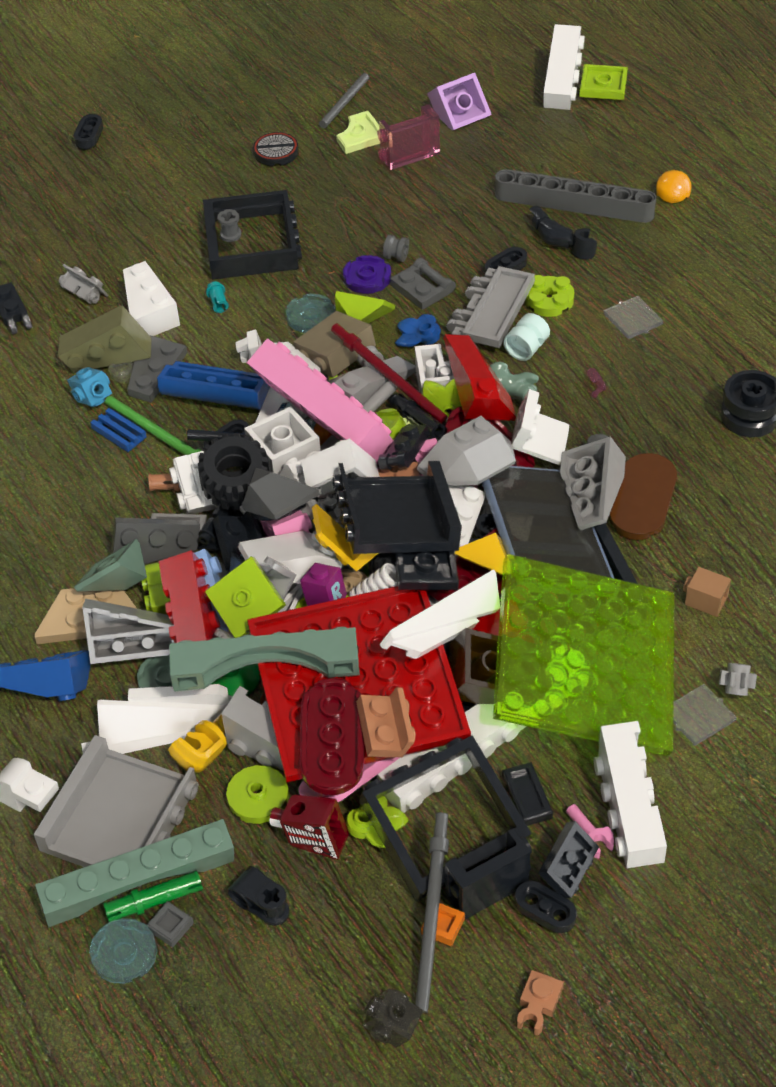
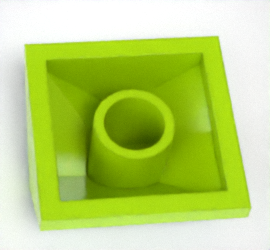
[335,291,396,323]

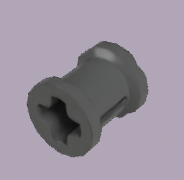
[217,209,242,242]

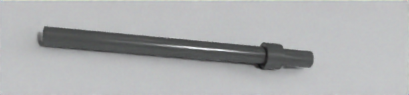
[414,812,449,1013]

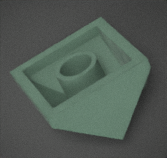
[74,539,147,591]

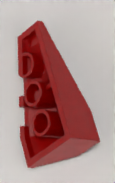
[443,334,516,421]

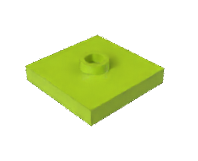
[580,64,628,100]
[205,556,286,638]

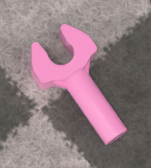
[566,804,614,859]

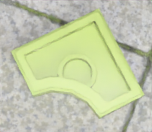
[336,111,387,154]

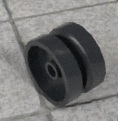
[720,370,776,438]

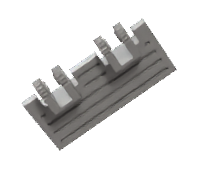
[446,266,535,348]

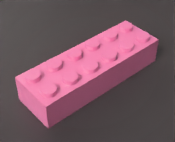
[247,338,394,465]

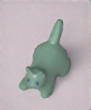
[490,361,539,404]

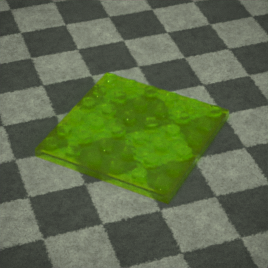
[493,554,674,756]

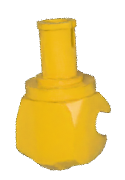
[168,714,227,773]

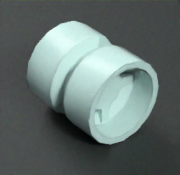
[504,313,550,361]

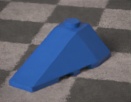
[0,650,91,701]

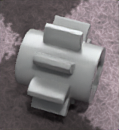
[719,663,757,696]

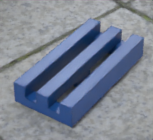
[90,408,147,452]

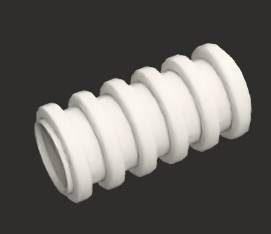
[350,563,398,596]

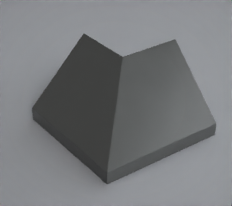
[242,468,320,520]

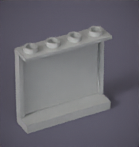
[34,735,199,887]

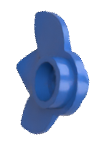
[395,314,441,347]

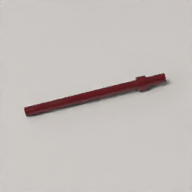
[331,323,448,424]

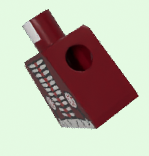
[270,795,349,860]

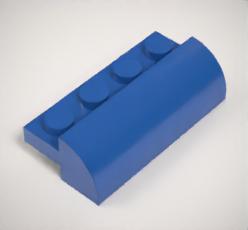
[157,361,270,410]

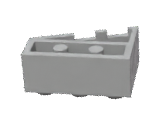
[221,686,284,771]

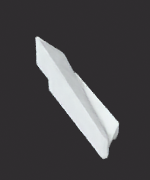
[379,570,500,659]
[97,684,232,745]

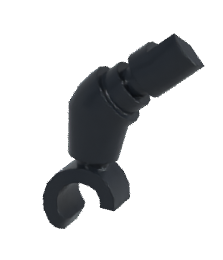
[529,206,597,260]

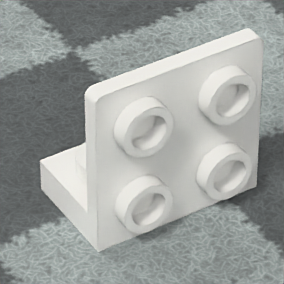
[512,389,569,465]

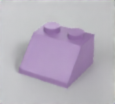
[427,73,492,131]

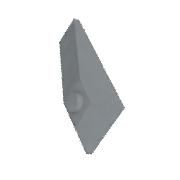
[327,356,416,405]
[560,436,626,530]

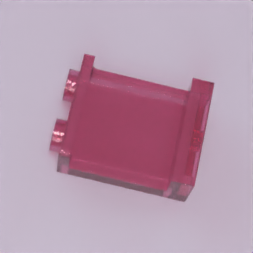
[377,104,440,170]

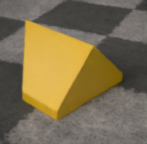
[454,533,513,580]

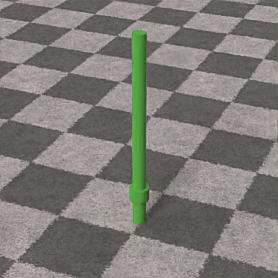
[105,396,202,455]

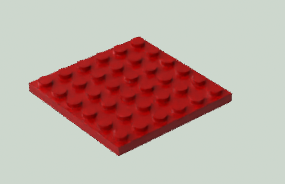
[247,586,471,783]

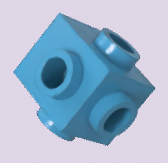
[67,367,112,407]

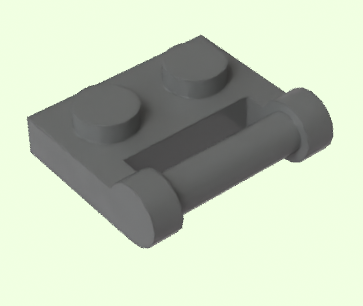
[390,257,456,310]

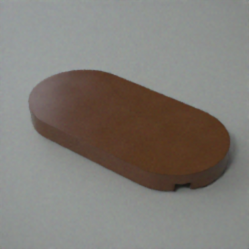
[609,453,677,540]

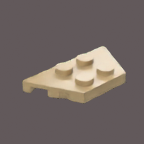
[35,588,137,644]

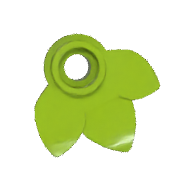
[421,379,461,418]
[346,796,409,848]

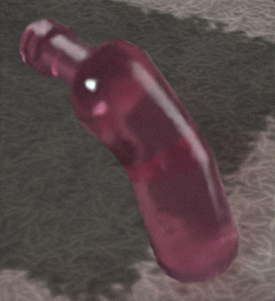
[587,368,606,398]

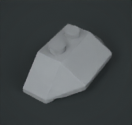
[417,416,516,486]

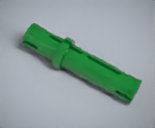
[103,870,203,923]

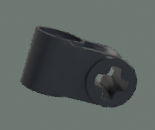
[227,866,290,926]

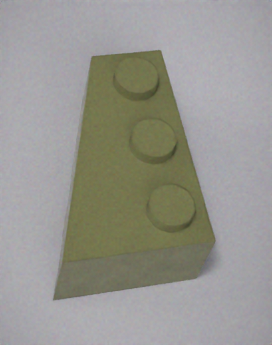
[58,305,152,373]

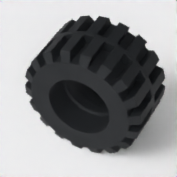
[198,433,269,510]

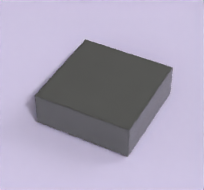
[146,901,194,948]

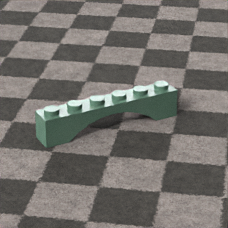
[169,627,360,691]
[35,819,234,927]

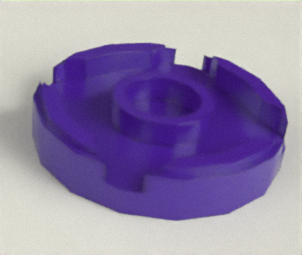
[343,255,391,294]

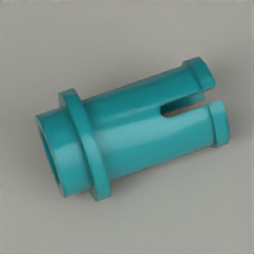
[206,281,229,313]

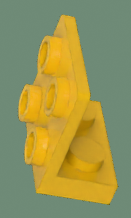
[312,504,378,572]

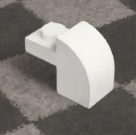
[0,758,59,812]

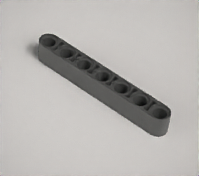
[495,169,656,223]

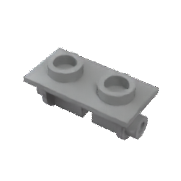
[59,264,108,304]

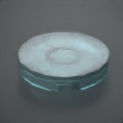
[286,293,335,333]
[89,918,157,984]

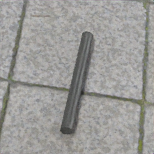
[319,73,369,128]

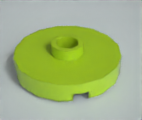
[226,765,289,824]

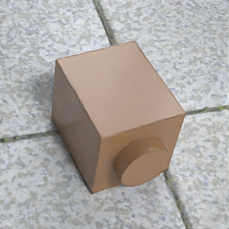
[683,567,731,617]

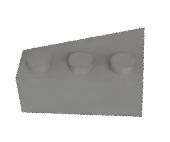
[82,599,174,664]

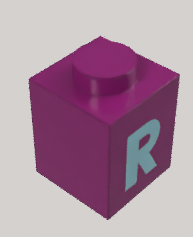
[300,563,347,606]

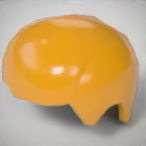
[656,170,692,204]

